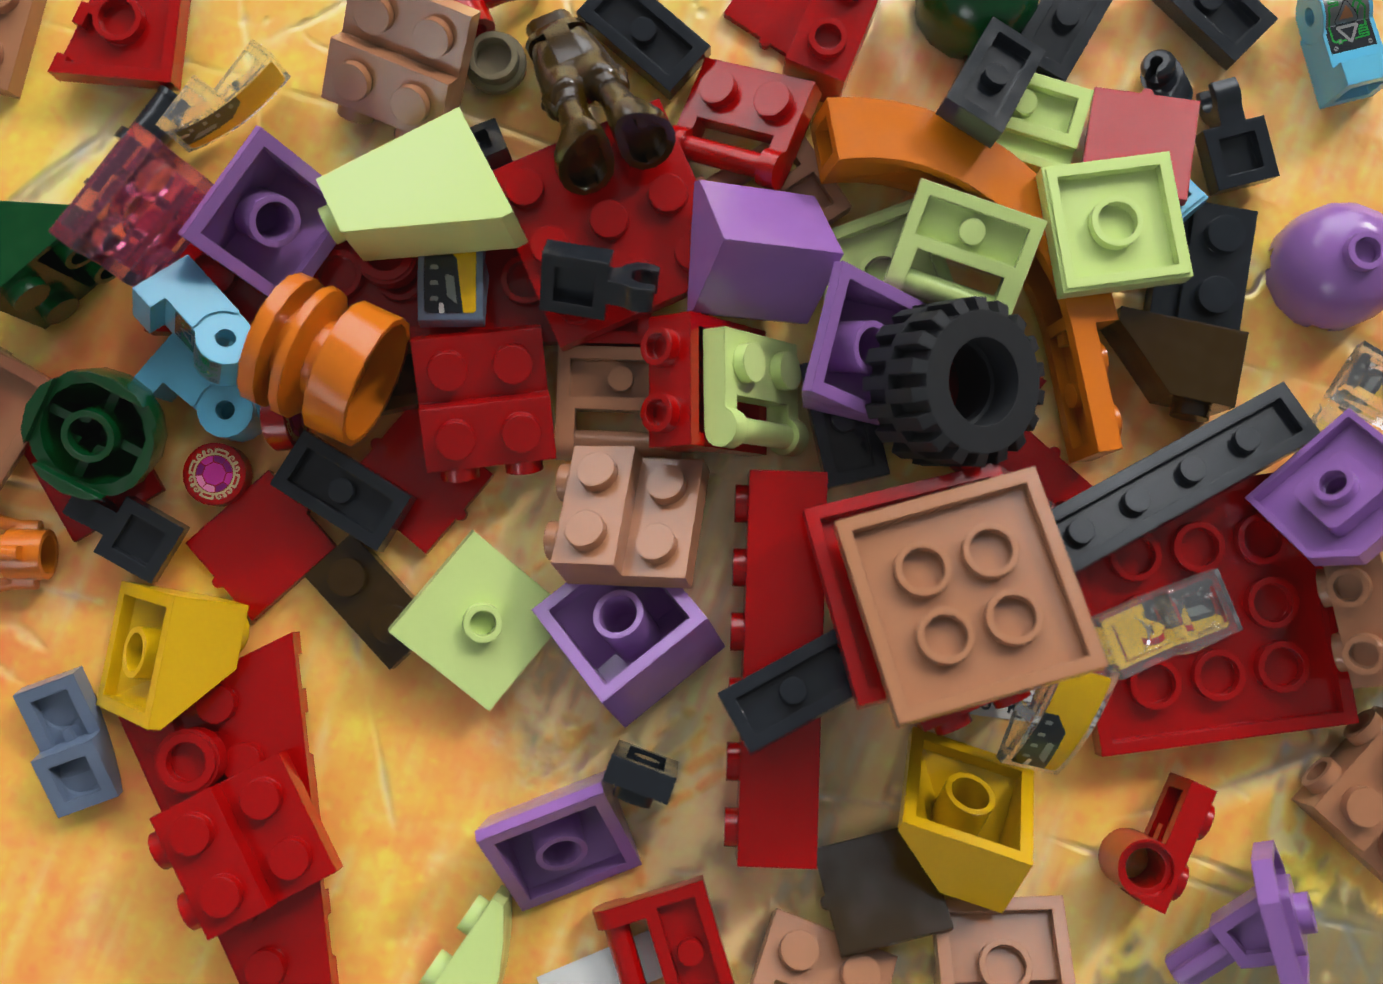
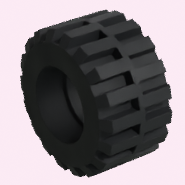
[863,296,1045,467]

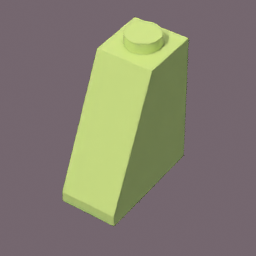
[316,107,528,261]

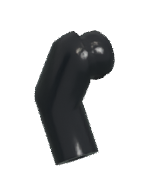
[1140,49,1193,100]

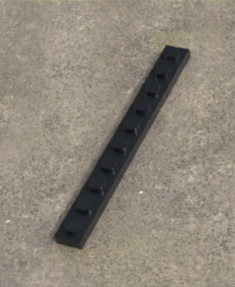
[717,381,1320,756]

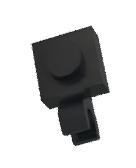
[1195,77,1280,197]
[539,239,660,320]
[62,496,190,584]

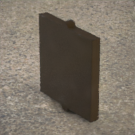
[817,828,954,958]

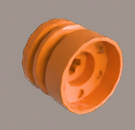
[237,272,410,447]

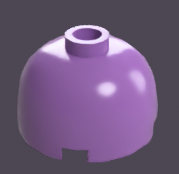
[1265,202,1383,331]

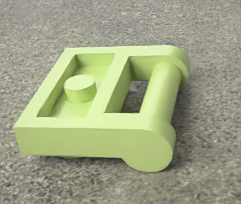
[883,178,1048,315]
[703,326,809,457]

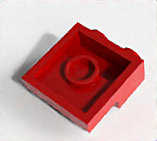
[640,311,767,457]
[410,323,557,483]
[148,750,344,941]

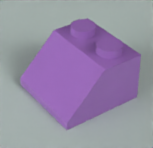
[532,582,725,727]

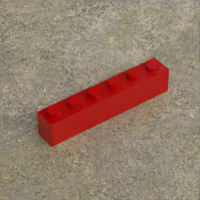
[724,469,828,869]

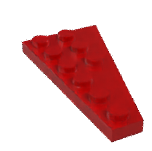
[118,631,339,984]

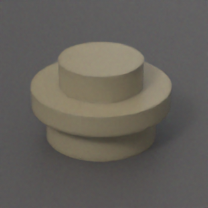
[467,31,527,95]

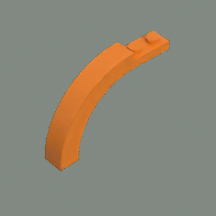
[810,97,1123,464]

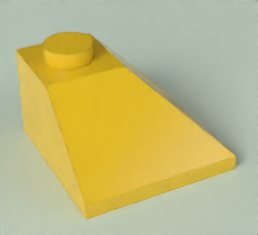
[96,580,249,730]
[898,726,1034,914]

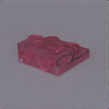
[48,122,213,287]

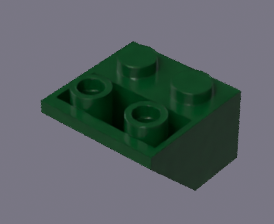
[0,201,140,329]

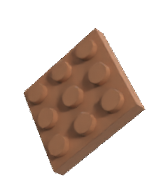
[833,466,1109,728]

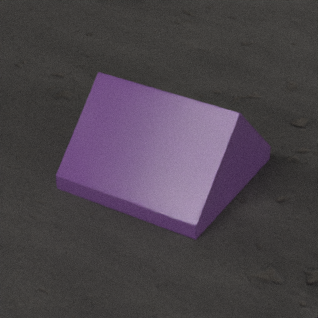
[178,125,336,297]
[687,180,844,324]
[802,261,926,425]
[475,770,642,911]

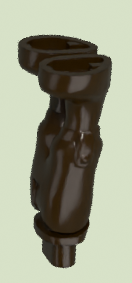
[526,9,676,195]

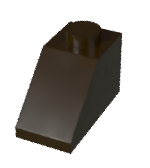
[1100,306,1249,422]

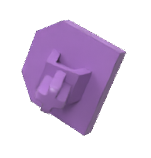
[1244,408,1383,566]
[1165,840,1318,984]

